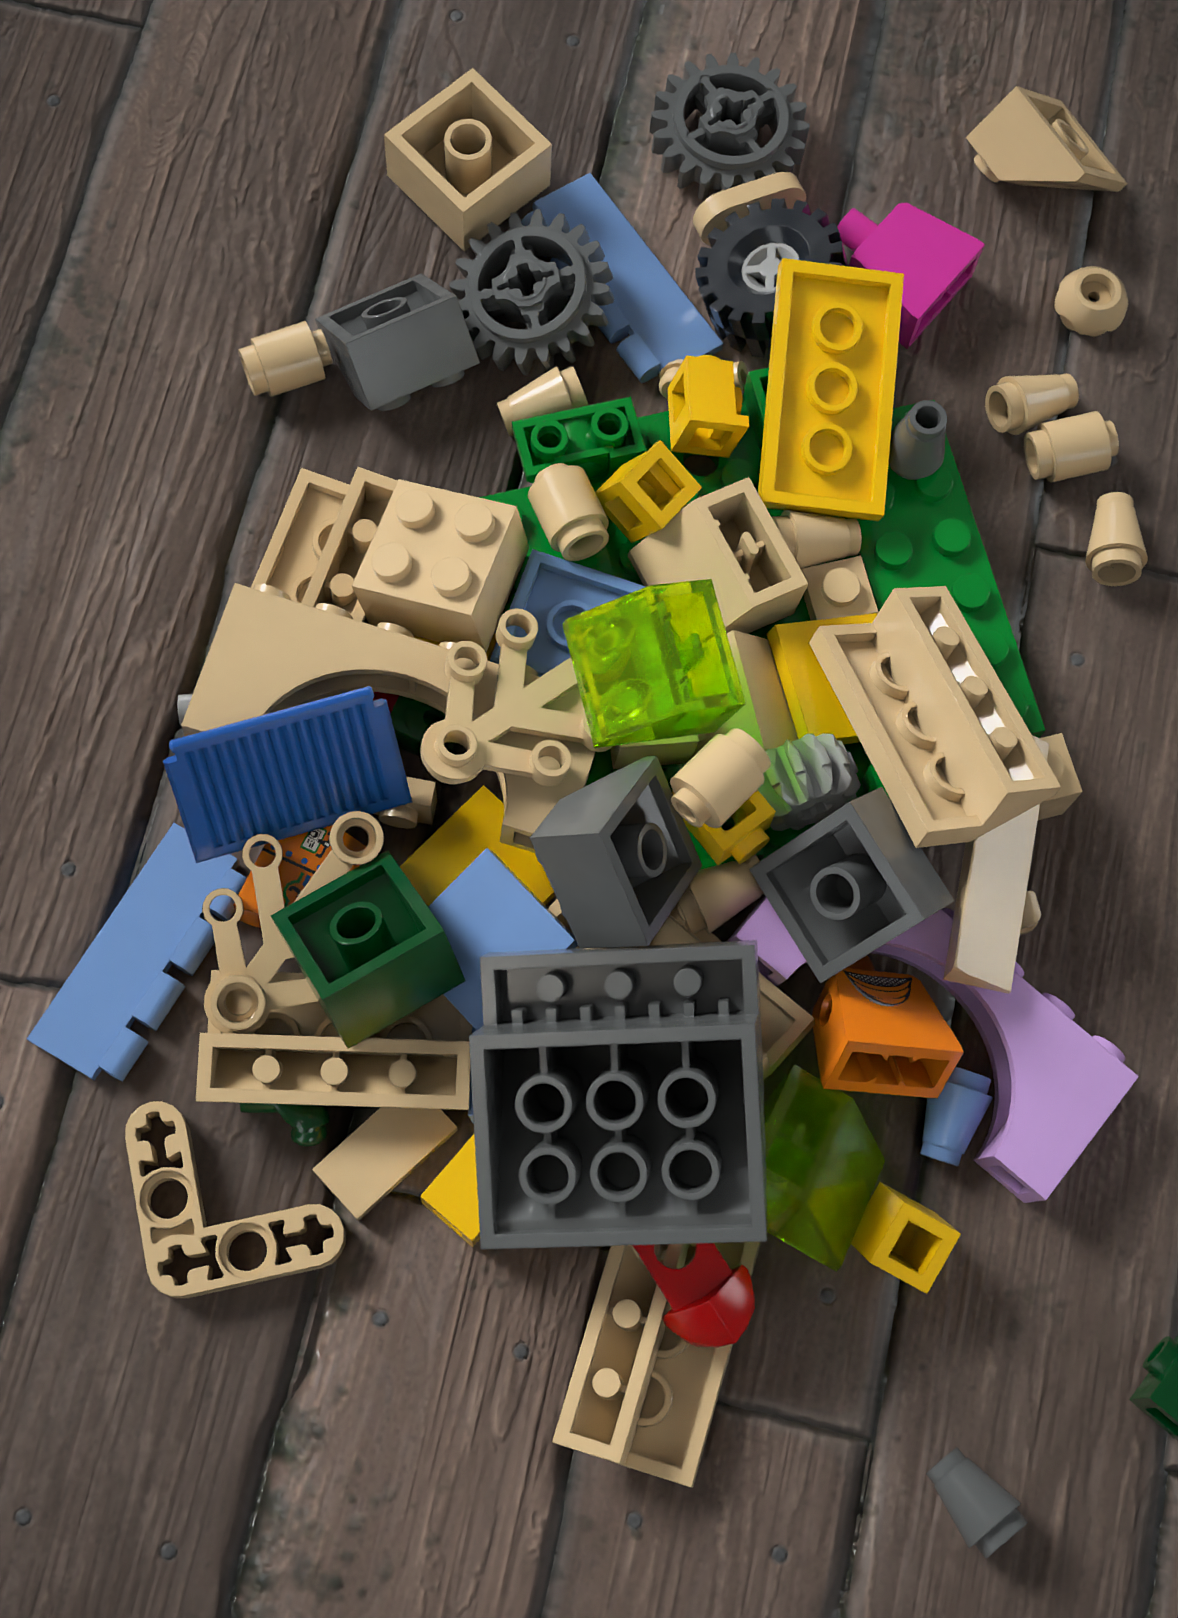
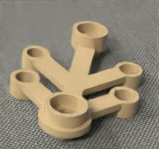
[420,608,633,786]
[202,811,384,1034]

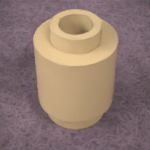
[238,321,332,397]
[1024,411,1119,482]
[528,463,609,561]
[670,728,771,828]

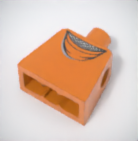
[812,955,964,1099]

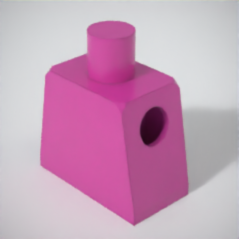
[837,203,985,349]

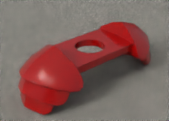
[633,1243,755,1348]

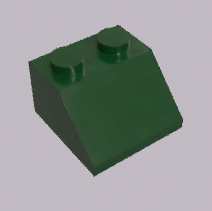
[271,850,466,1049]

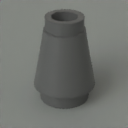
[889,400,947,480]
[926,1447,1028,1559]

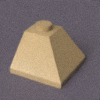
[966,86,1127,192]

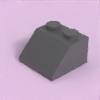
[315,273,480,411]
[530,755,702,948]
[749,787,954,984]

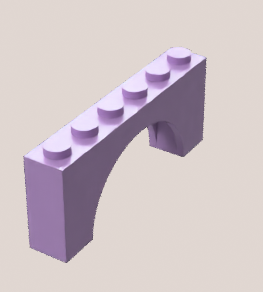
[727,896,1139,1203]

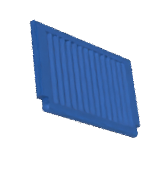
[163,686,412,863]

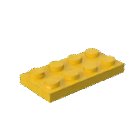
[758,258,904,521]

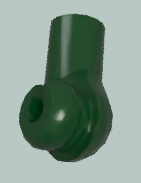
[239,1103,330,1147]

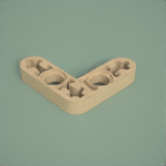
[125,1101,346,1299]

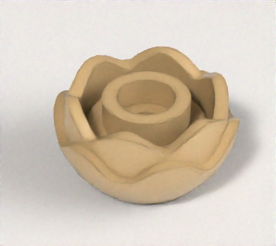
[1055,266,1128,337]

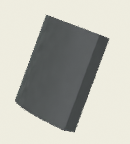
[469,940,767,1249]

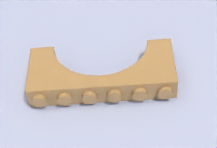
[181,583,612,853]

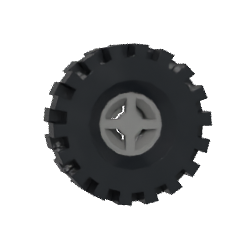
[695,198,849,358]

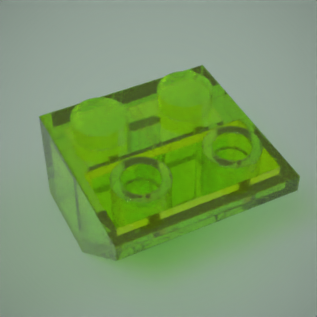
[562,579,746,748]
[764,1065,885,1272]

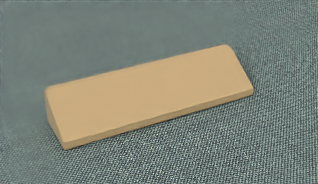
[943,735,1049,994]

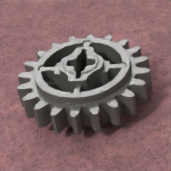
[649,52,810,200]
[449,209,614,375]

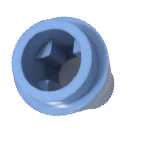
[920,1067,993,1166]

